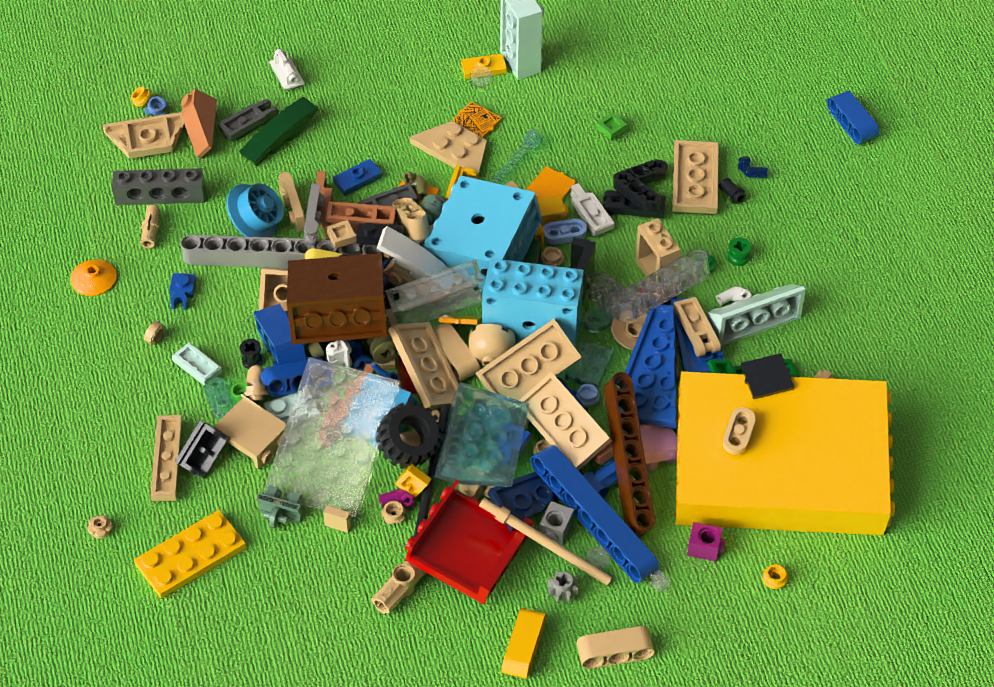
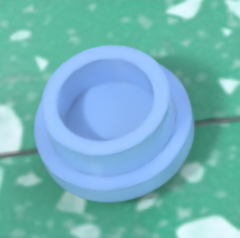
[576,384,600,407]

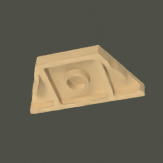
[103,112,185,159]
[410,121,487,179]

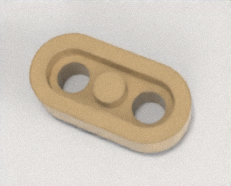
[723,407,756,455]

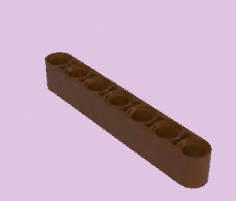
[604,372,655,538]

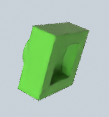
[596,112,627,140]

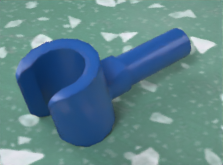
[371,363,398,386]

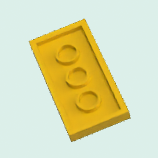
[134,510,246,599]

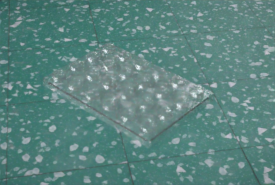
[263,357,401,520]

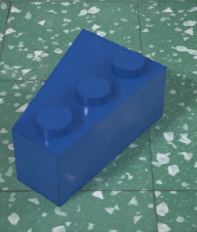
[253,303,307,378]

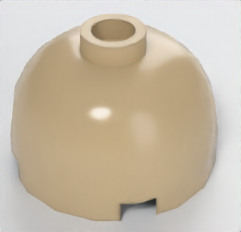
[469,324,516,367]

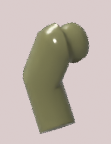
[402,171,428,199]

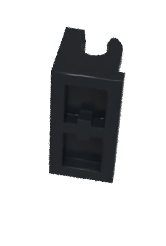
[174,420,230,479]

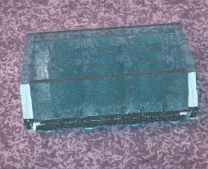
[434,382,529,487]

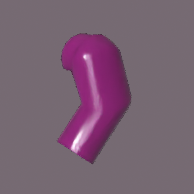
[378,489,415,509]

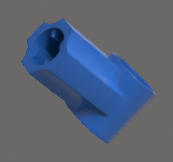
[583,459,618,499]

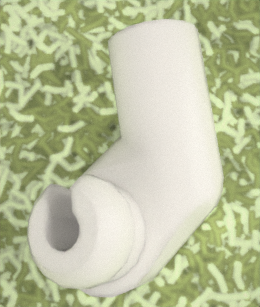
[716,286,752,305]

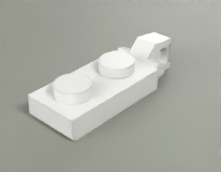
[570,183,614,237]

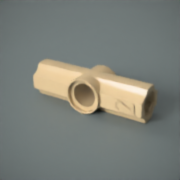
[372,561,426,614]

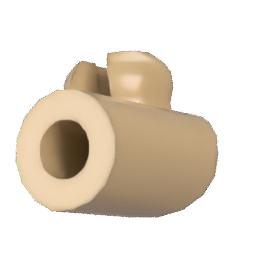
[246,365,267,397]

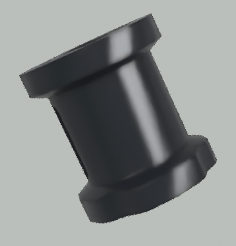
[240,339,262,369]

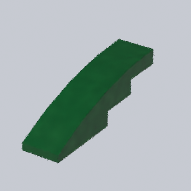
[239,97,319,167]

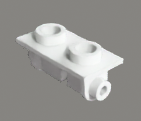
[269,49,305,90]
[326,340,352,377]

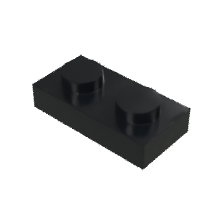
[356,223,404,245]

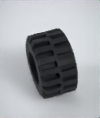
[375,402,443,468]

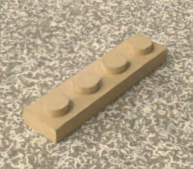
[151,415,183,501]

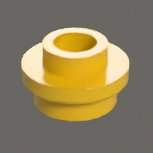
[131,87,152,107]
[762,564,788,589]

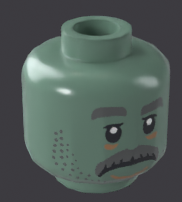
[419,194,446,226]

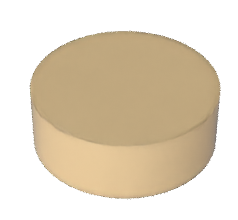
[144,321,165,345]

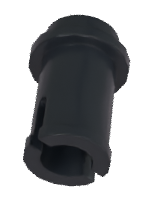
[719,178,746,204]

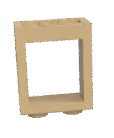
[635,218,681,286]

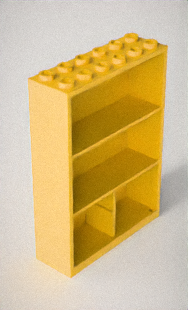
[675,372,895,535]

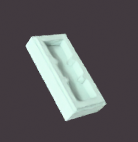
[172,342,222,386]

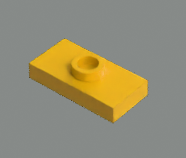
[461,54,507,80]

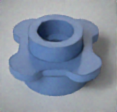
[145,96,169,116]

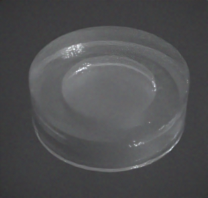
[470,65,492,88]

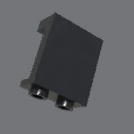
[570,237,596,304]

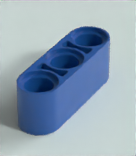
[827,91,879,144]
[260,357,333,397]

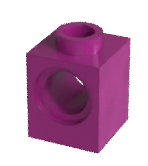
[687,522,726,562]

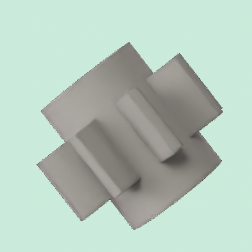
[548,571,578,603]

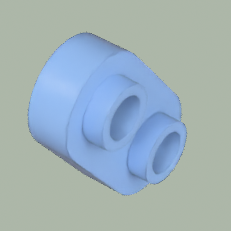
[543,219,587,245]

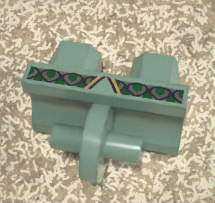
[256,485,303,528]

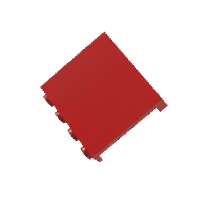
[405,479,534,604]

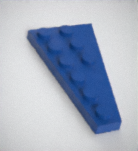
[619,304,678,429]

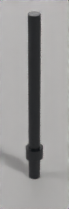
[414,406,451,537]

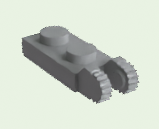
[304,183,324,246]

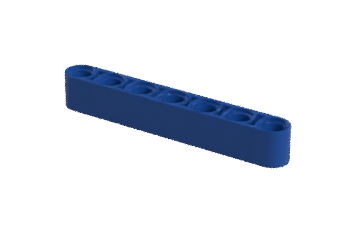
[531,445,659,583]

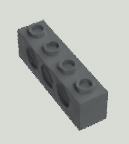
[112,168,205,205]

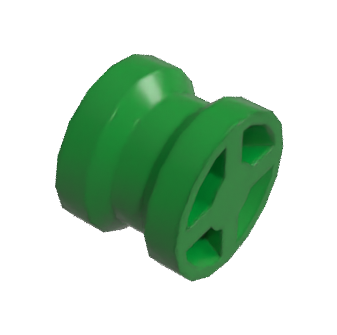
[727,237,751,266]

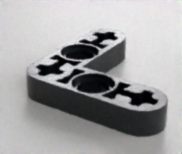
[613,159,668,213]

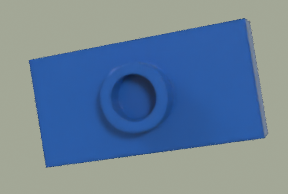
[333,159,382,195]

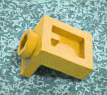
[395,464,431,498]

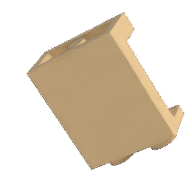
[214,397,290,469]

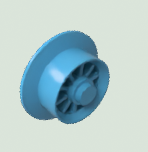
[227,183,284,238]

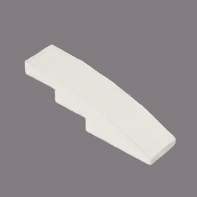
[377,226,456,295]

